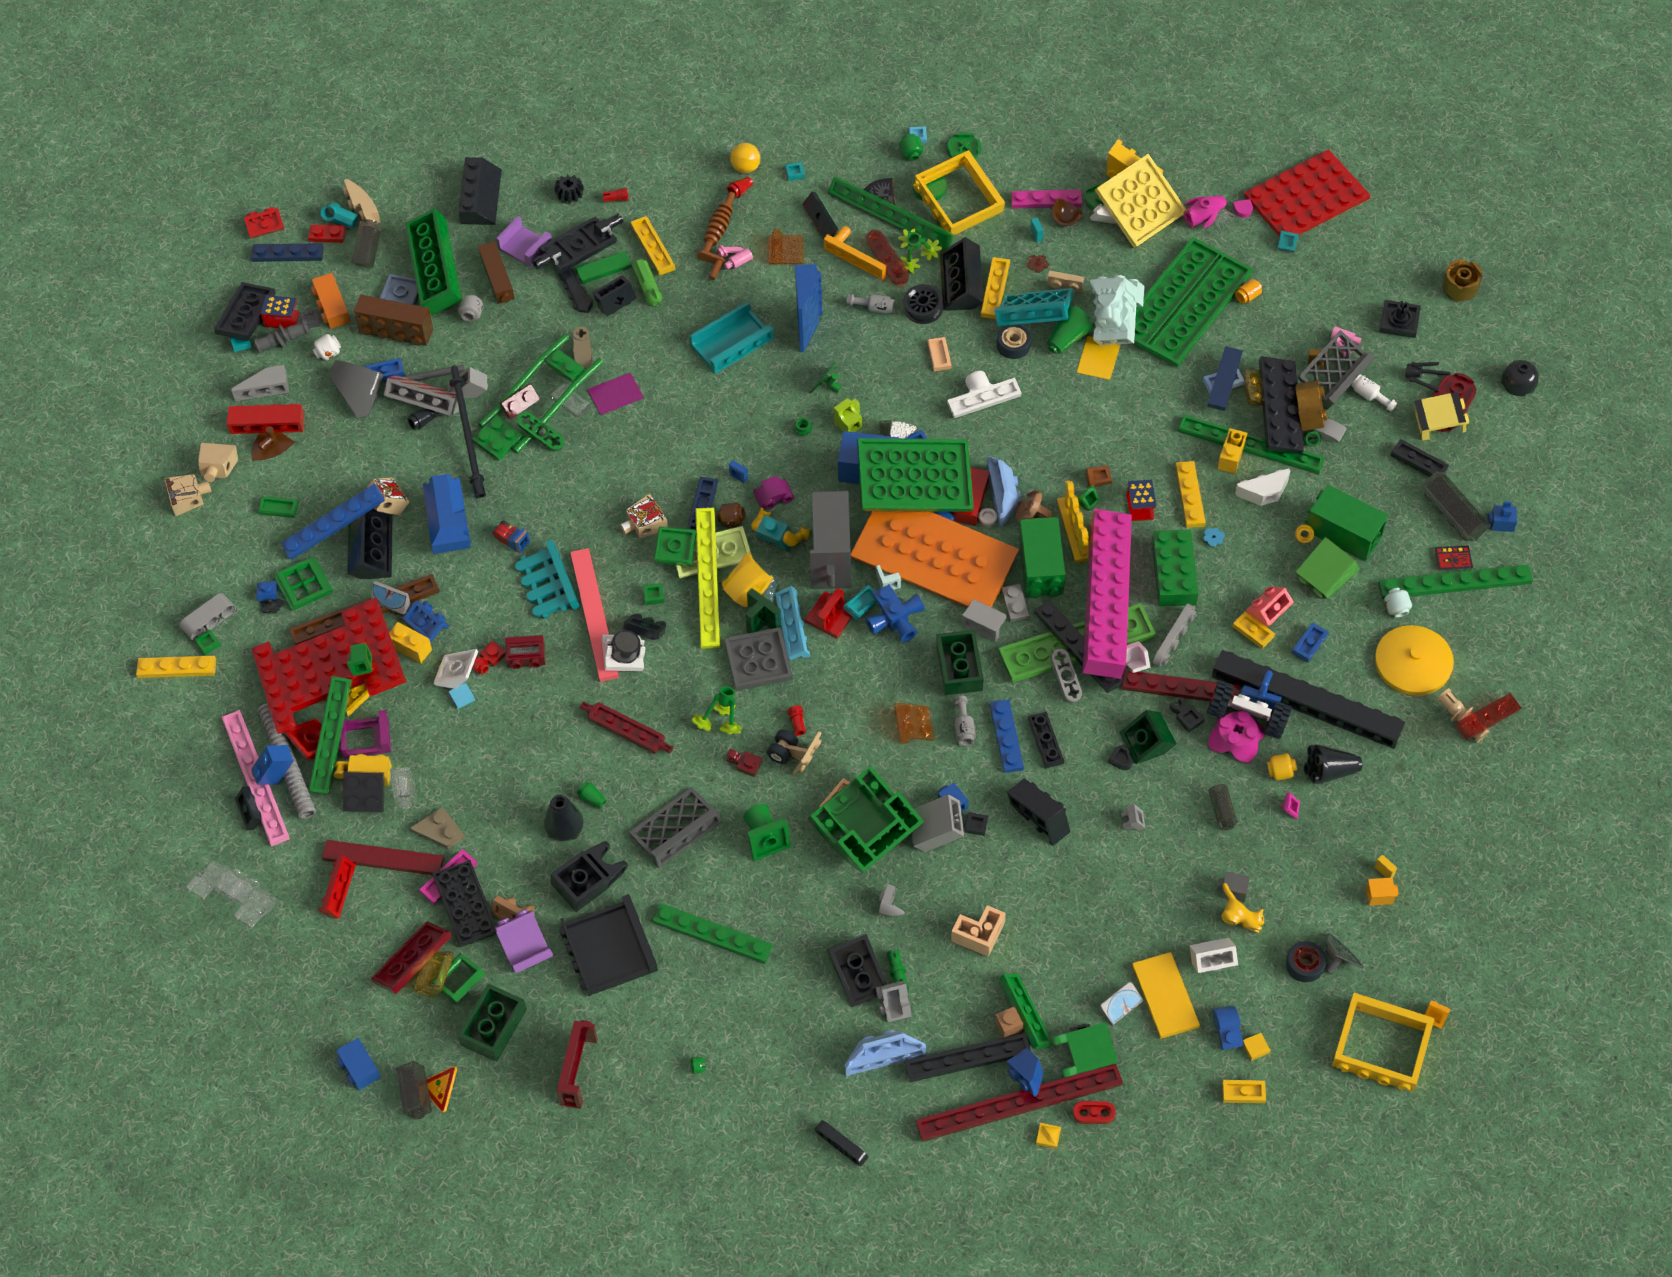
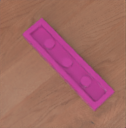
[1011,190,1082,209]

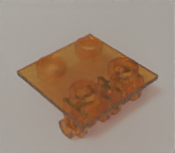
[768,228,804,264]
[894,702,935,744]

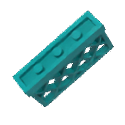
[994,288,1074,326]

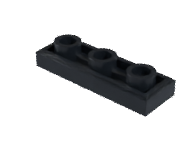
[802,192,838,240]
[1028,712,1064,769]

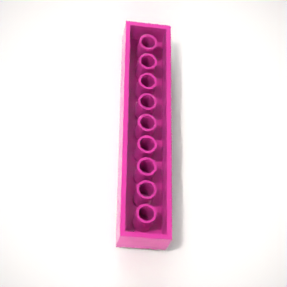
[1083,509,1132,679]

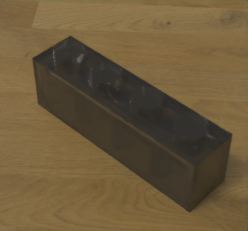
[1421,471,1491,541]

